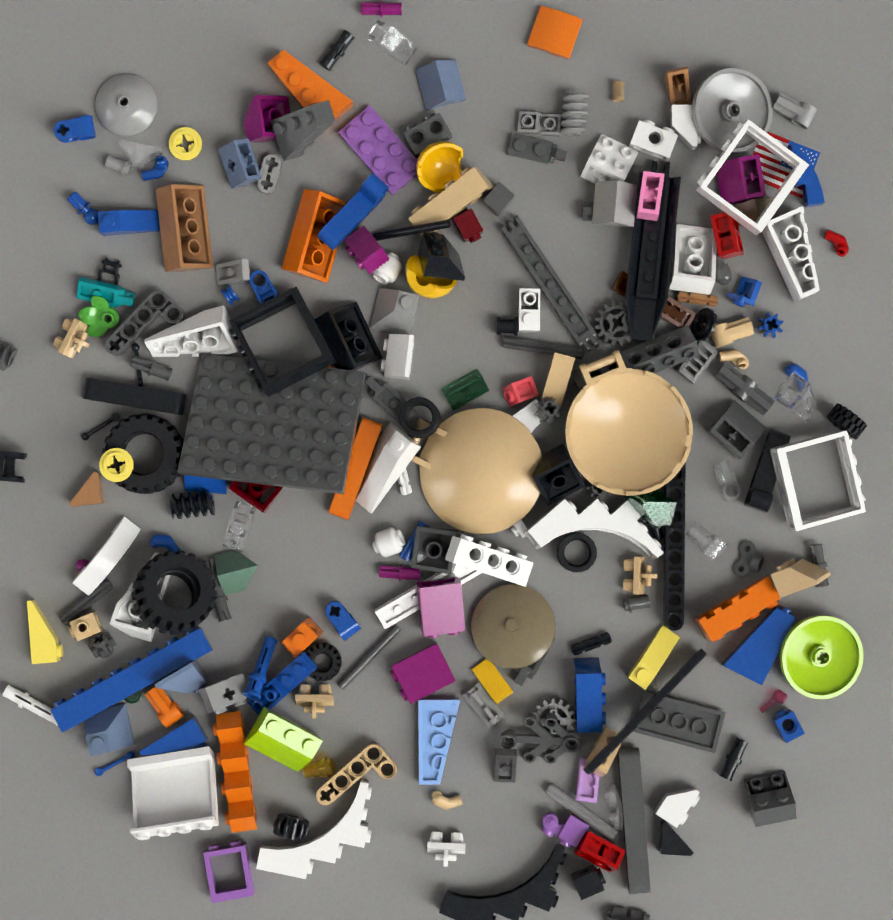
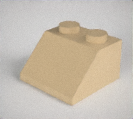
[771,558,831,598]

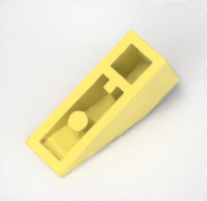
[27,600,63,664]
[627,625,680,690]

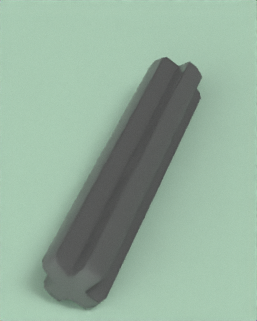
[59,580,113,625]

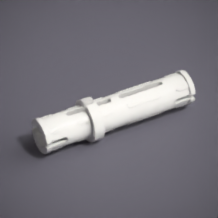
[2,684,58,726]

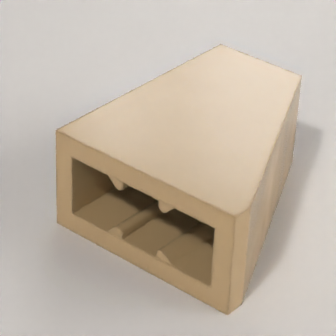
[540,352,575,406]

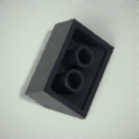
[314,301,383,371]

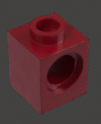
[453,208,484,243]

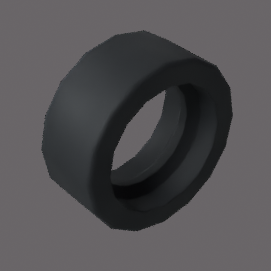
[399,397,441,439]
[557,533,597,572]

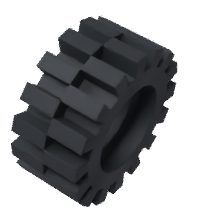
[826,403,867,440]
[306,643,342,681]

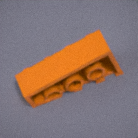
[268,50,354,120]

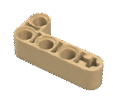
[316,742,397,805]

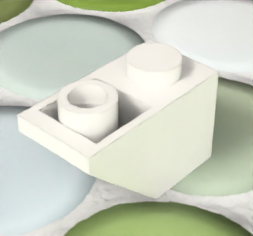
[670,105,701,150]
[518,288,540,333]
[654,788,700,828]

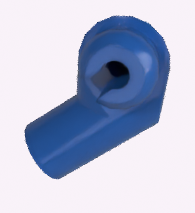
[142,156,169,181]

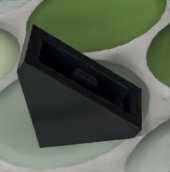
[659,819,694,856]

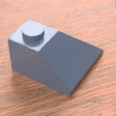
[155,660,209,695]
[85,703,135,756]

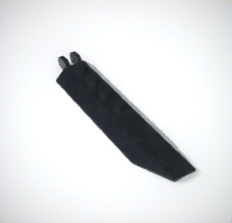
[626,160,681,342]

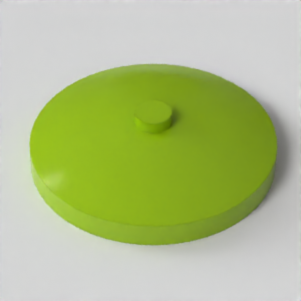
[780,615,863,699]

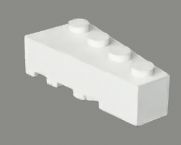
[762,206,820,303]

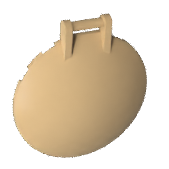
[565,350,693,496]
[411,408,542,534]

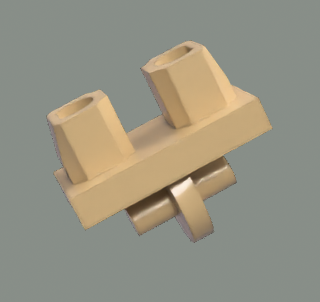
[53,318,90,359]
[623,556,658,595]
[295,684,334,719]

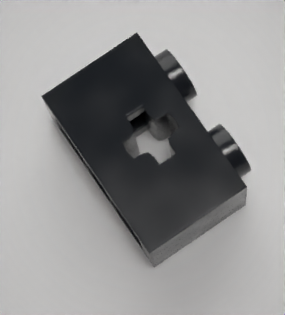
[571,864,606,900]

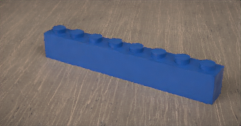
[50,627,213,733]

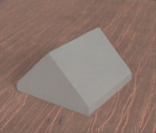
[592,180,637,227]

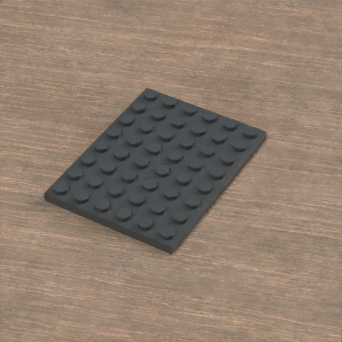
[177,354,366,494]

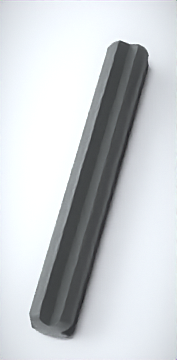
[502,336,584,360]

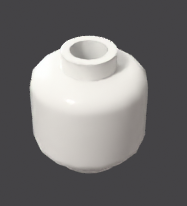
[372,252,402,285]
[372,527,405,558]

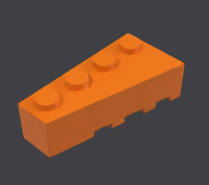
[694,576,781,642]

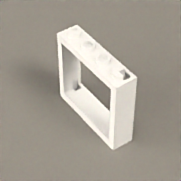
[696,119,809,235]
[770,430,866,531]

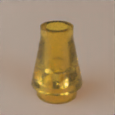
[303,757,335,778]

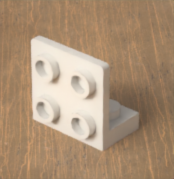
[580,134,638,184]

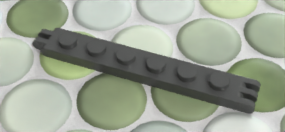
[500,215,599,352]

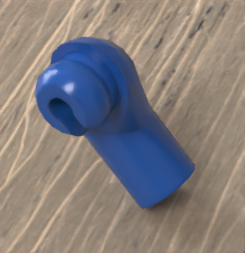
[785,363,809,391]
[149,534,180,553]

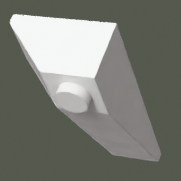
[144,305,238,357]
[356,422,421,514]
[110,552,171,642]

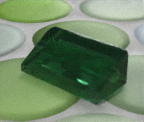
[441,369,490,411]

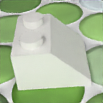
[381,334,414,380]

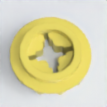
[169,127,202,161]
[99,448,134,482]

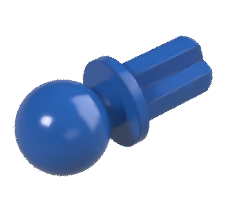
[67,192,99,225]

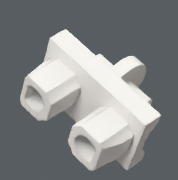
[427,832,466,867]

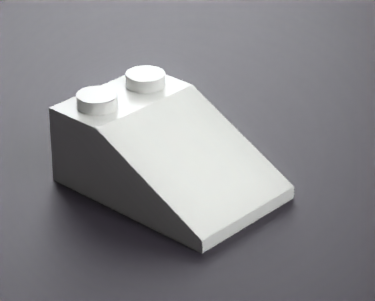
[669,224,717,295]

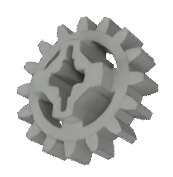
[530,698,576,736]

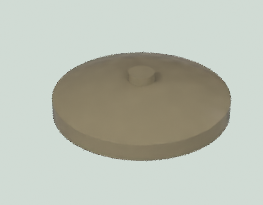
[471,584,556,669]

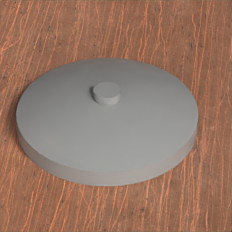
[692,68,773,153]

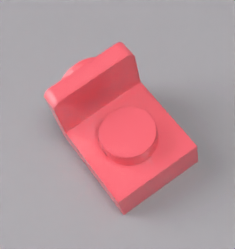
[503,376,539,407]

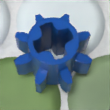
[757,312,784,338]

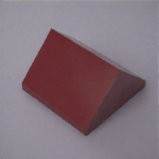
[228,481,283,513]

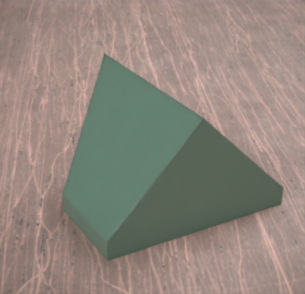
[214,550,258,595]

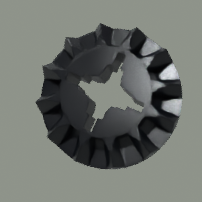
[691,308,718,341]

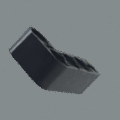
[744,429,791,513]

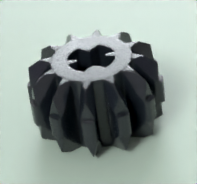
[273,813,309,841]

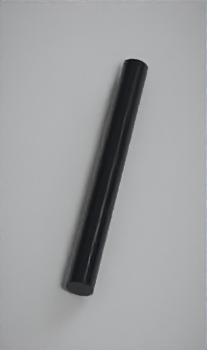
[373,219,451,241]

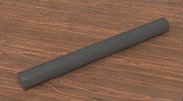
[337,624,401,690]

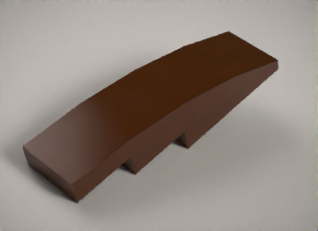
[611,271,696,328]

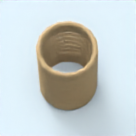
[612,81,625,102]

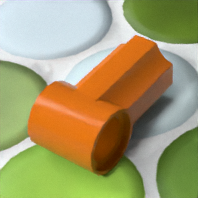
[145,686,185,729]

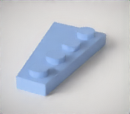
[418,699,460,785]

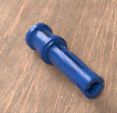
[243,636,278,701]

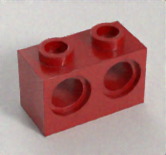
[710,212,744,260]
[573,831,625,873]

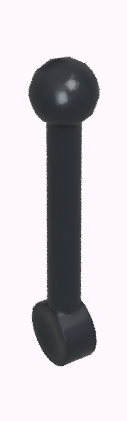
[132,343,144,387]
[81,413,120,441]

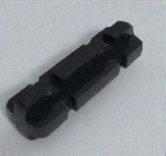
[571,632,612,655]

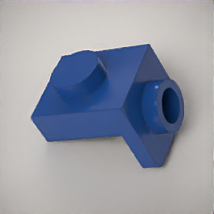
[727,277,762,307]

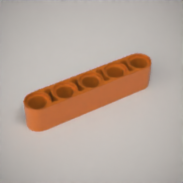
[328,417,383,520]

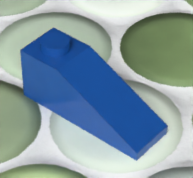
[98,210,160,236]
[139,717,208,755]

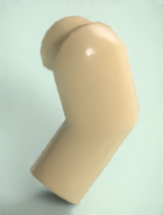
[718,350,749,370]

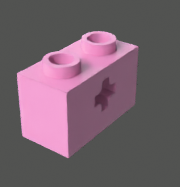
[636,171,664,221]

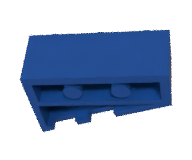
[574,657,606,733]

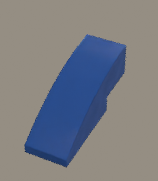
[788,143,825,207]

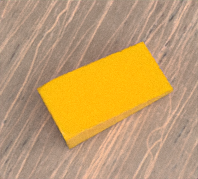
[471,659,513,704]

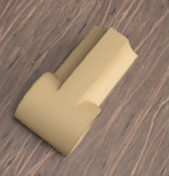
[711,317,754,348]

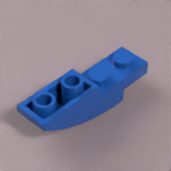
[247,652,318,715]

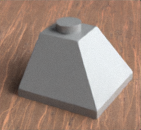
[370,288,420,335]

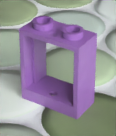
[203,840,255,903]

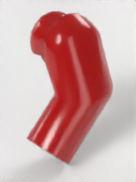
[823,229,849,257]

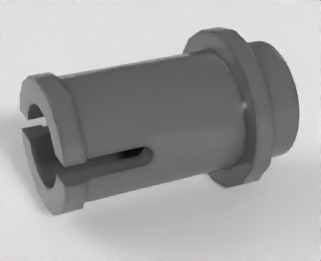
[623,594,650,613]

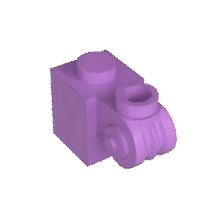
[541,812,589,848]

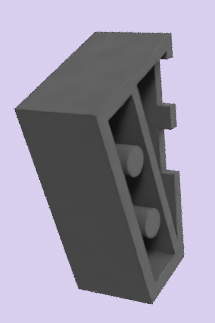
[270,100,336,161]

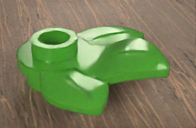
[78,296,120,337]

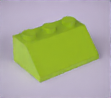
[244,706,323,772]

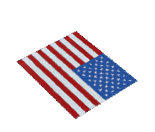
[753,132,821,198]

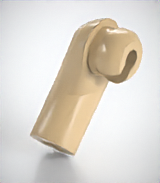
[431,791,463,810]

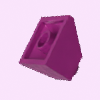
[244,95,290,143]

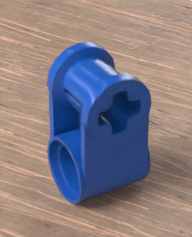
[54,115,96,143]
[249,270,279,305]
[326,601,361,641]

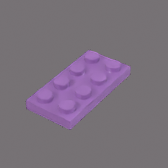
[338,105,417,196]

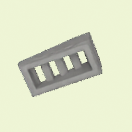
[676,341,719,384]

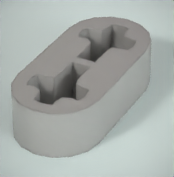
[257,154,282,194]

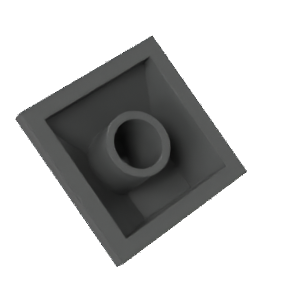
[411,526,464,574]

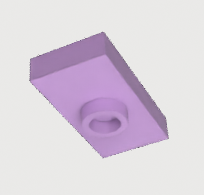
[575,758,600,804]

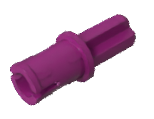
[361,0,402,17]
[379,565,421,581]

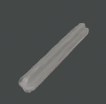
[545,783,617,840]

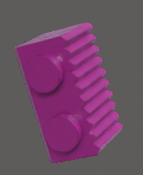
[344,225,389,274]

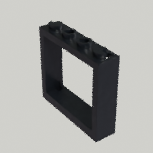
[229,287,336,397]

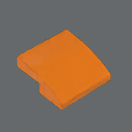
[527,6,583,59]

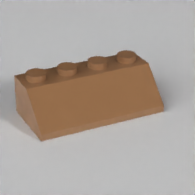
[156,184,213,272]

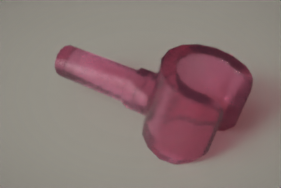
[760,690,787,713]

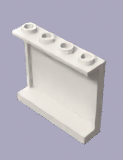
[127,746,219,840]

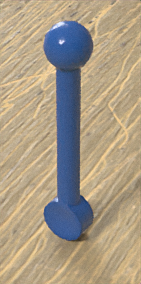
[95,751,135,776]

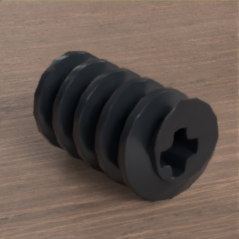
[170,490,215,519]

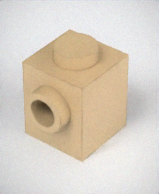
[69,611,104,641]

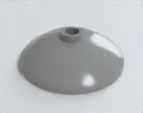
[95,74,158,137]

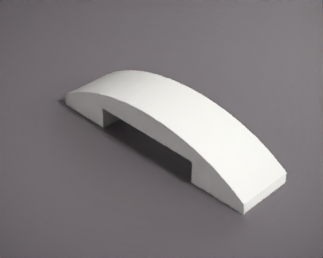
[72,517,141,596]

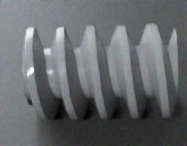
[560,91,589,137]

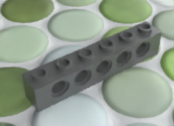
[571,325,700,393]

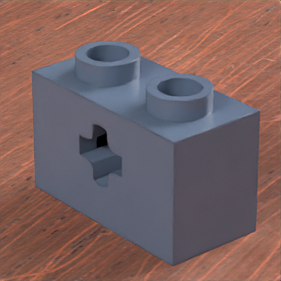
[218,138,262,189]

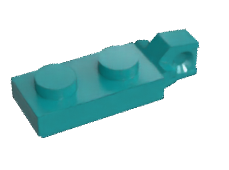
[76,276,136,308]

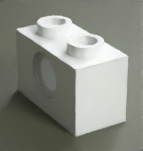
[629,119,678,162]

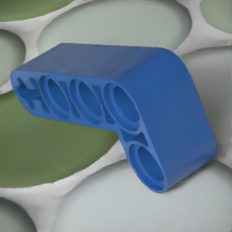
[317,173,389,250]

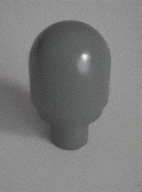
[715,256,732,285]

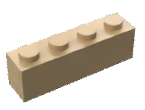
[408,166,495,236]

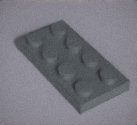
[633,690,726,753]

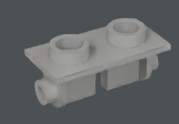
[462,682,504,728]

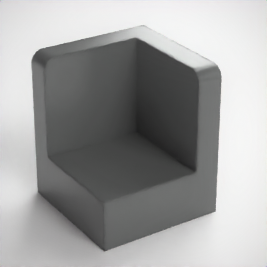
[484,182,515,217]

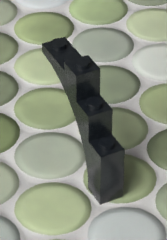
[439,844,567,920]

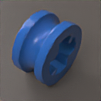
[221,285,240,306]

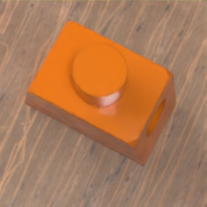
[281,617,324,659]

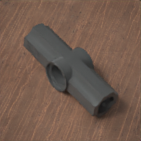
[714,362,775,415]

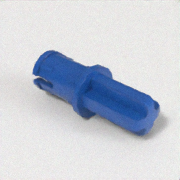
[400,521,430,562]

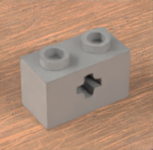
[199,673,247,715]

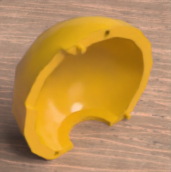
[416,141,463,193]
[405,255,457,299]

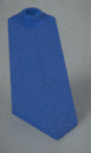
[722,606,796,685]

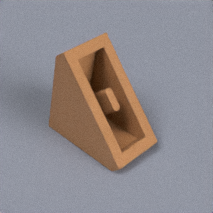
[664,66,692,106]
[69,471,105,507]

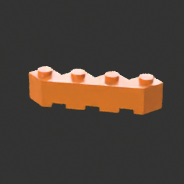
[213,711,257,833]

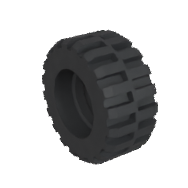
[102,413,183,494]
[132,550,217,635]

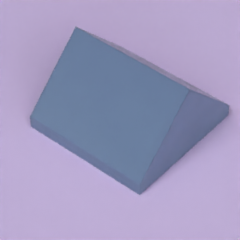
[416,60,466,111]

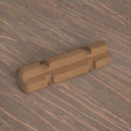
[677,291,718,307]

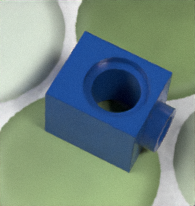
[772,708,805,743]

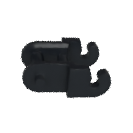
[97,257,122,286]

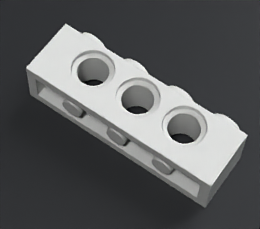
[445,534,533,587]

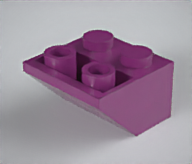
[716,154,766,204]

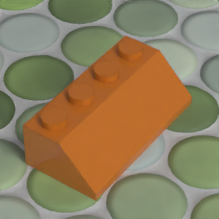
[282,189,348,283]

